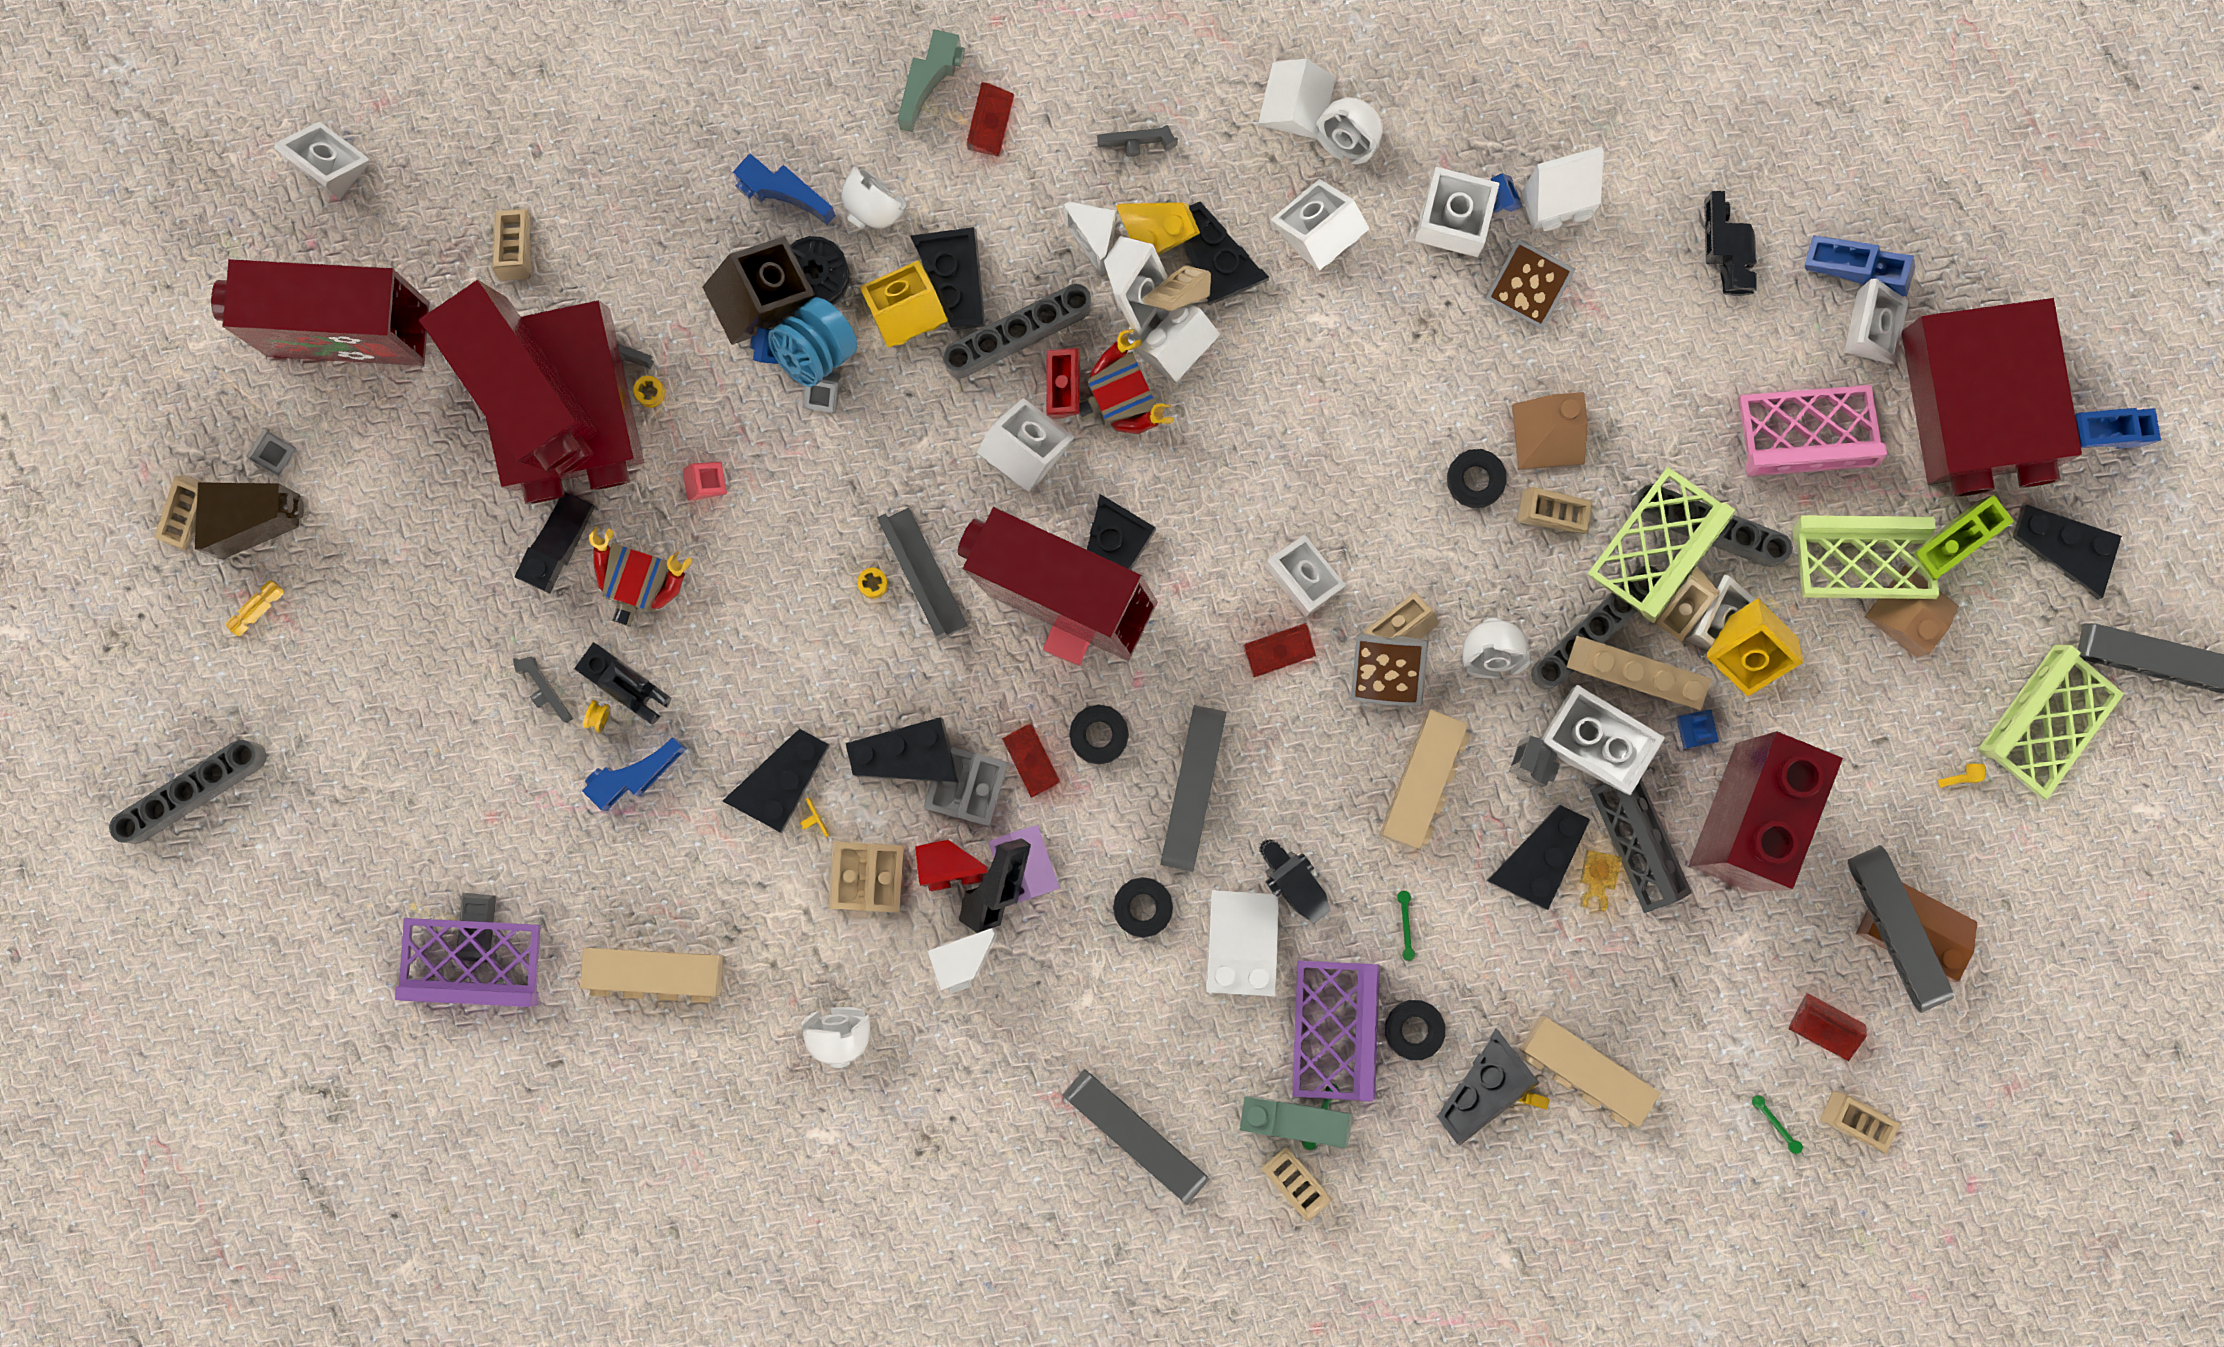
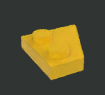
[1116,202,1200,256]

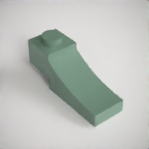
[898,29,965,132]
[1239,1096,1353,1148]

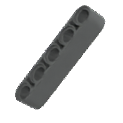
[943,284,1091,379]
[1631,484,1793,567]
[1531,566,1660,689]
[2077,623,2224,694]
[1160,705,1226,872]
[109,740,267,844]
[1848,845,1954,1013]
[1062,1069,1210,1205]

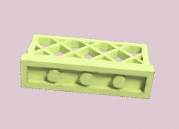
[1587,467,1735,623]
[1792,515,1939,599]
[1978,645,2124,799]

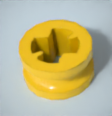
[633,376,665,408]
[857,567,888,599]
[583,700,611,733]

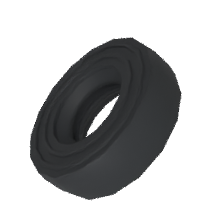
[1447,449,1507,508]
[1069,704,1129,765]
[1113,877,1173,938]
[1385,1000,1446,1060]

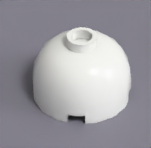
[1315,97,1383,164]
[841,166,908,229]
[1462,618,1531,679]
[801,1007,870,1068]

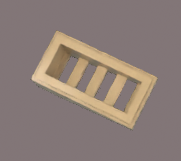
[492,209,531,281]
[1144,266,1211,311]
[154,475,202,550]
[1517,487,1593,534]
[1820,1091,1900,1154]
[1261,1146,1333,1222]

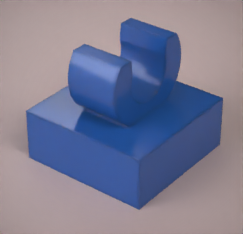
[1491,173,1523,213]
[750,327,779,364]
[1676,709,1719,749]

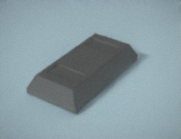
[457,893,496,963]

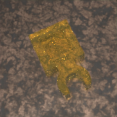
[1580,850,1622,912]

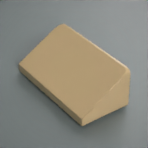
[1654,567,1720,642]
[1363,592,1439,639]

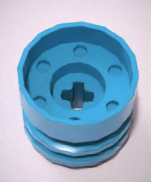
[768,297,858,387]

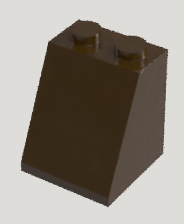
[702,236,815,345]
[195,482,304,559]

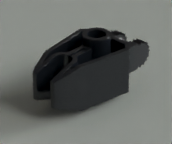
[1258,839,1330,924]

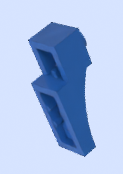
[732,153,836,225]
[1804,235,1915,297]
[2075,408,2161,449]
[582,737,687,811]

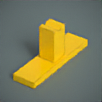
[799,798,831,837]
[1518,1092,1550,1110]

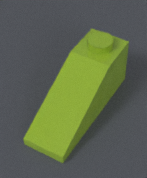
[1914,495,2014,580]

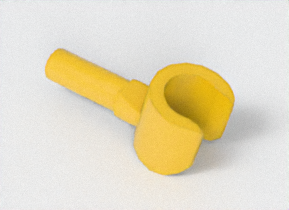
[1937,764,1986,788]

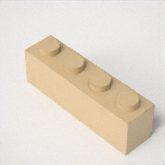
[1566,636,1712,710]
[1379,709,1470,850]
[580,947,724,1003]
[1519,1016,1661,1128]

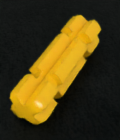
[226,580,284,636]

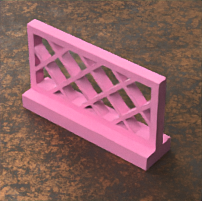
[1738,385,1887,477]

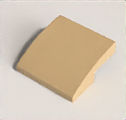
[828,841,904,913]

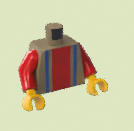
[1079,329,1174,435]
[589,526,692,627]

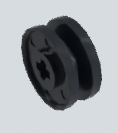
[790,236,850,307]

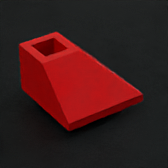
[915,840,989,892]

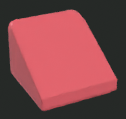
[683,462,727,501]
[1043,626,1089,666]

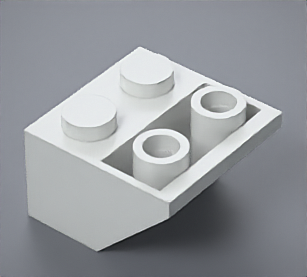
[1128,304,1220,382]

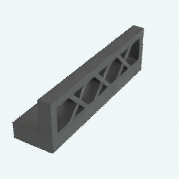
[877,507,968,641]
[1590,779,1692,913]

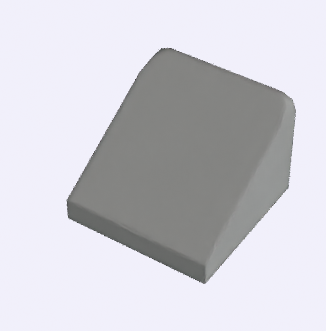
[802,373,842,414]
[246,429,296,476]

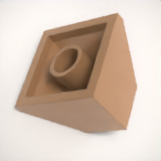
[1512,392,1588,470]
[1864,565,1959,658]

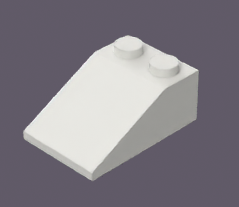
[1521,146,1604,231]
[1541,685,1665,796]
[1205,890,1278,997]

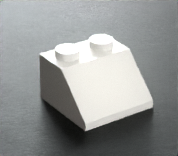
[1414,166,1499,257]
[1270,179,1369,270]
[1104,236,1168,337]
[977,398,1075,492]
[927,928,997,994]

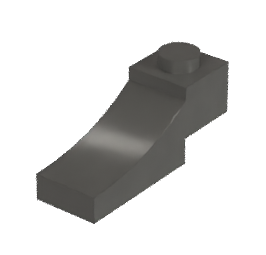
[1509,735,1560,787]

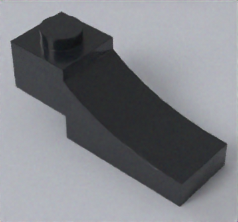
[514,492,595,594]
[959,838,1031,933]

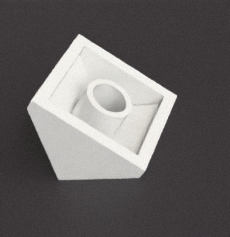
[1258,58,1336,140]
[274,121,370,200]
[1064,201,1115,276]
[1844,279,1908,364]
[1265,535,1346,618]
[1685,575,1756,651]

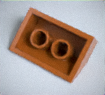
[1856,882,1977,982]

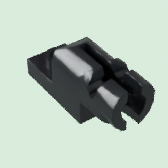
[1704,191,1757,296]
[574,642,672,725]

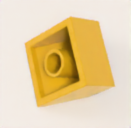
[859,260,948,348]
[1707,598,1804,697]

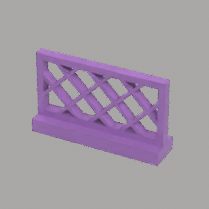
[395,918,541,1007]
[1292,961,1380,1102]

